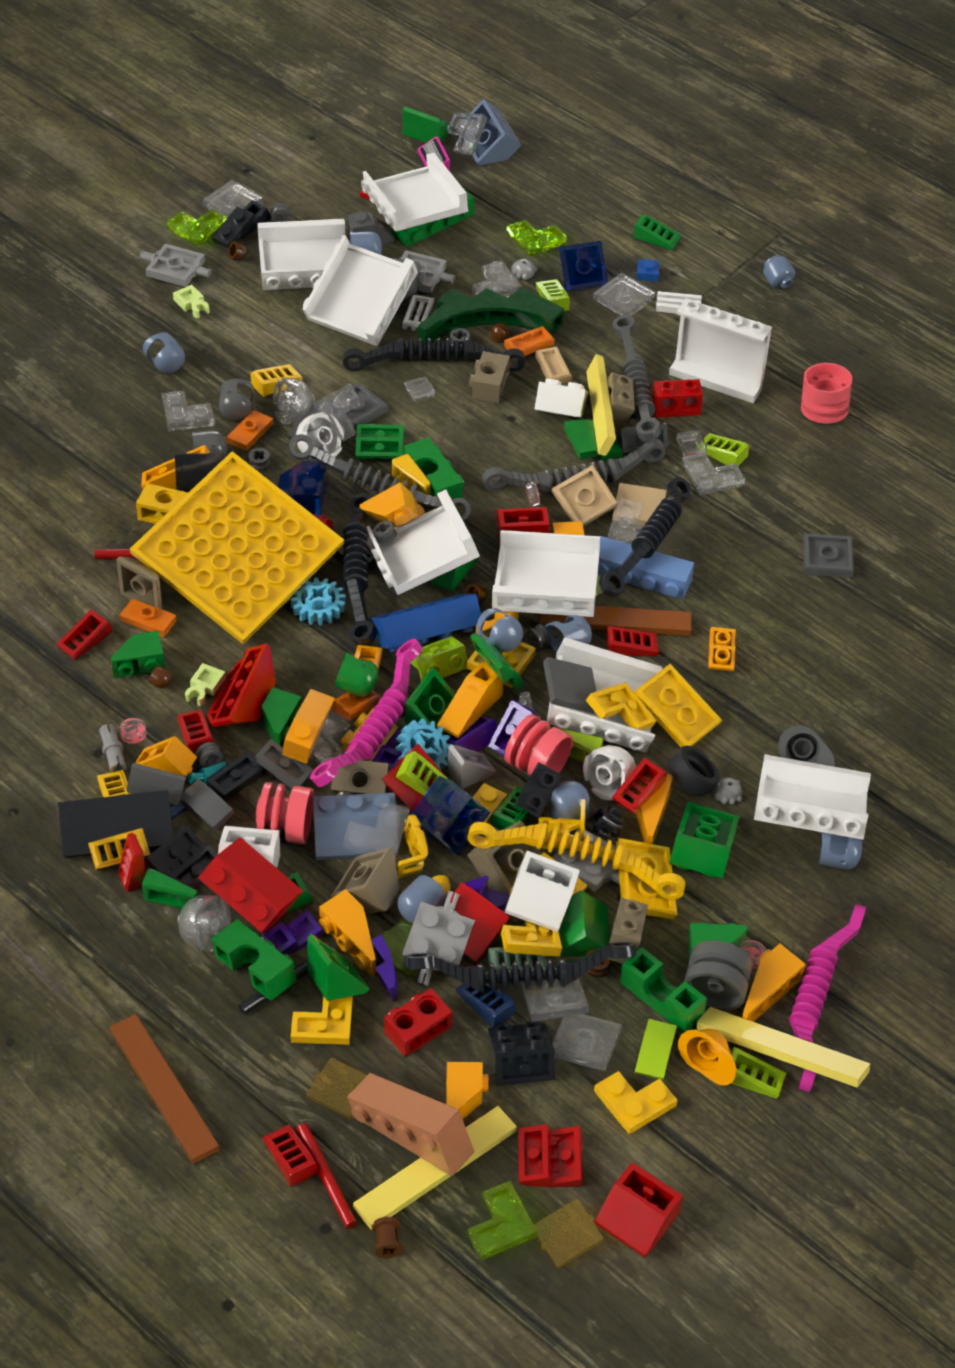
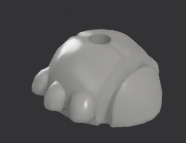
[511,259,538,280]
[712,778,742,805]

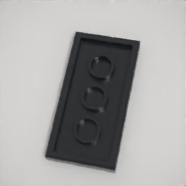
[58,790,173,858]

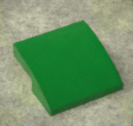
[564,419,623,461]
[355,424,404,459]
[471,633,526,691]

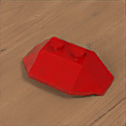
[206,644,276,727]

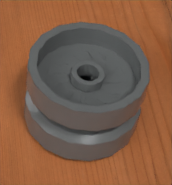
[684,941,753,1011]

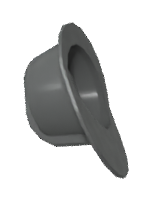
[778,725,835,767]

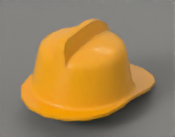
[678,1029,736,1086]

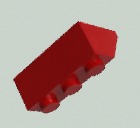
[198,837,303,934]

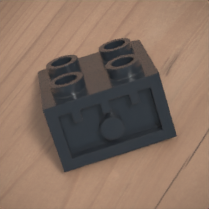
[488,1021,556,1086]

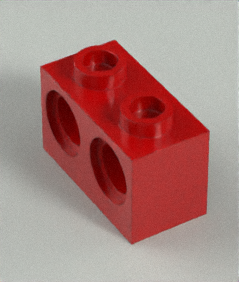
[652,379,703,418]
[384,988,452,1057]

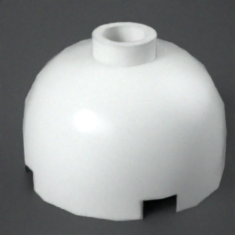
[296,412,344,460]
[583,745,637,801]

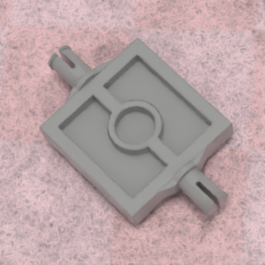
[140,244,211,287]
[399,250,455,293]
[552,829,620,892]
[402,891,475,986]

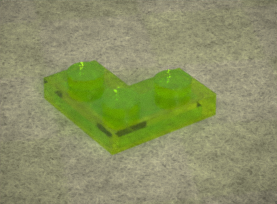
[166,209,227,247]
[507,219,567,256]
[467,1181,537,1261]

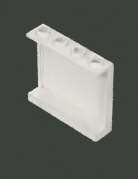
[361,153,468,231]
[258,219,345,290]
[303,235,418,346]
[669,298,772,403]
[367,490,480,595]
[492,530,600,617]
[547,637,662,753]
[754,754,871,840]

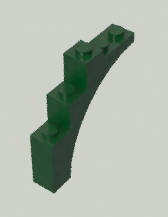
[417,287,564,345]

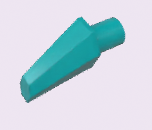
[188,761,226,785]

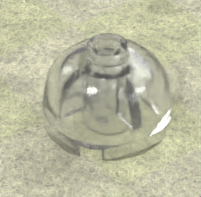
[273,378,315,425]
[177,895,231,952]

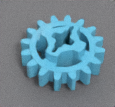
[291,578,346,626]
[395,719,450,771]

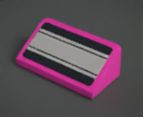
[418,136,450,172]

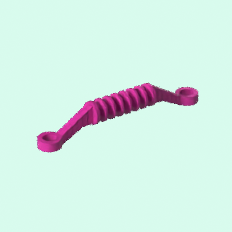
[310,639,423,787]
[789,904,866,1093]

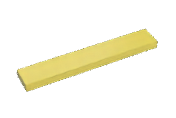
[586,354,616,456]
[697,1007,870,1088]
[353,1106,517,1230]

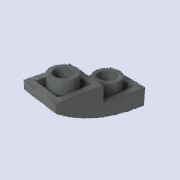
[181,779,235,831]

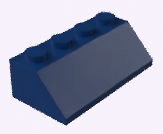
[369,594,481,652]

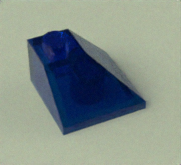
[558,241,608,291]

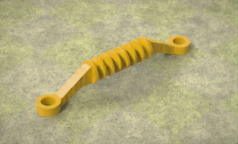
[468,822,685,900]

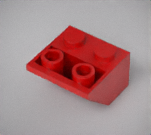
[495,507,550,547]
[594,1162,683,1258]

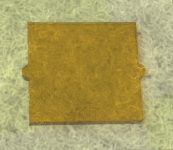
[306,1058,367,1119]
[531,1198,604,1269]

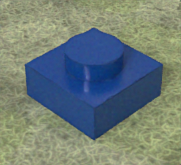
[636,259,659,282]

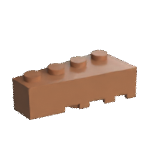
[347,1073,475,1177]

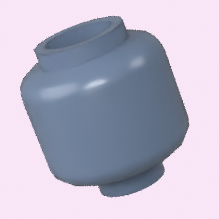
[763,255,796,289]

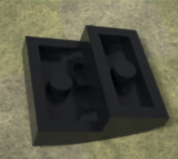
[175,453,224,493]
[144,824,218,890]

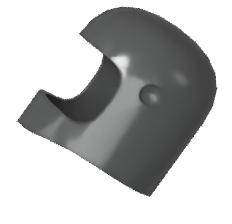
[219,378,254,421]
[192,430,228,458]

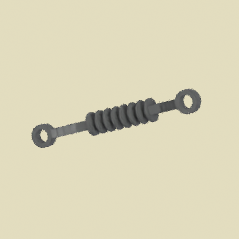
[612,315,661,441]
[289,434,471,522]
[482,439,666,494]

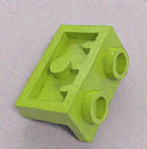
[410,636,468,681]

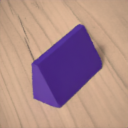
[446,716,498,752]

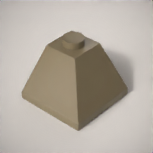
[116,556,163,610]
[468,821,542,895]
[331,847,399,915]

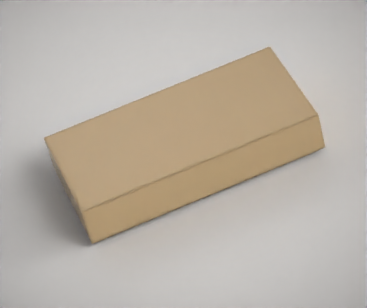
[535,347,572,383]

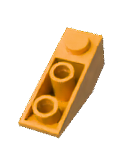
[437,662,503,738]
[319,889,376,977]

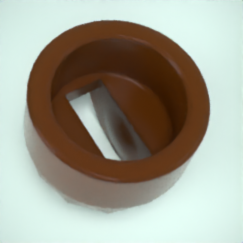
[228,242,247,260]
[491,323,509,343]
[465,584,487,604]
[149,666,172,689]

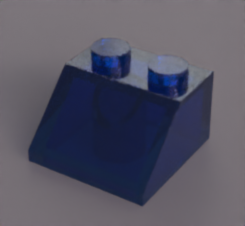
[278,460,328,516]

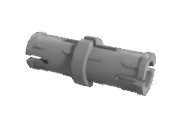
[99,724,127,772]

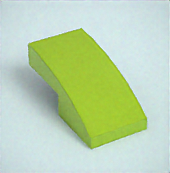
[635,1019,677,1081]

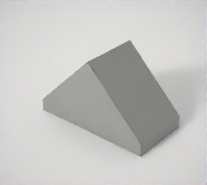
[448,744,497,790]

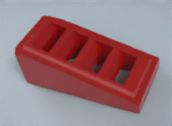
[56,609,113,660]
[606,626,659,656]
[177,709,213,759]
[612,758,667,814]
[118,832,146,892]
[262,1124,317,1187]

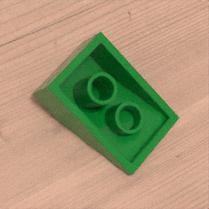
[669,802,740,878]

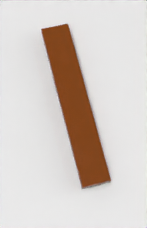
[540,606,691,636]
[109,1014,220,1164]

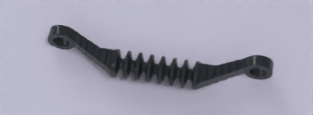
[343,338,525,372]
[599,477,692,598]
[343,493,377,646]
[405,942,636,992]

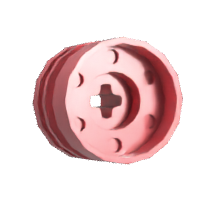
[801,363,852,424]
[504,714,573,776]
[256,782,314,845]

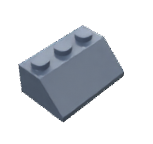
[456,99,521,165]
[313,793,398,860]

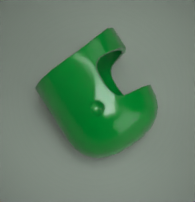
[334,652,379,697]

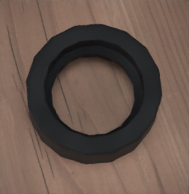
[668,745,720,797]

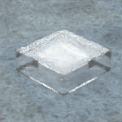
[405,376,435,402]
[676,430,707,456]

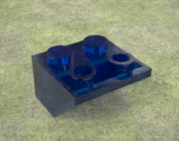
[411,776,491,856]

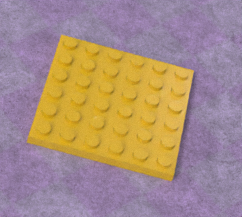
[130,451,344,645]

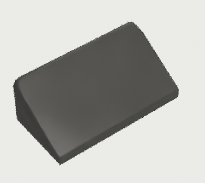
[127,763,186,806]

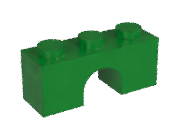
[404,437,465,500]
[211,919,297,1001]
[620,947,707,1033]

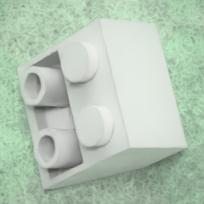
[535,379,589,418]
[218,826,280,868]
[504,851,580,932]

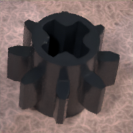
[591,804,625,840]

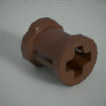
[373,1217,403,1258]

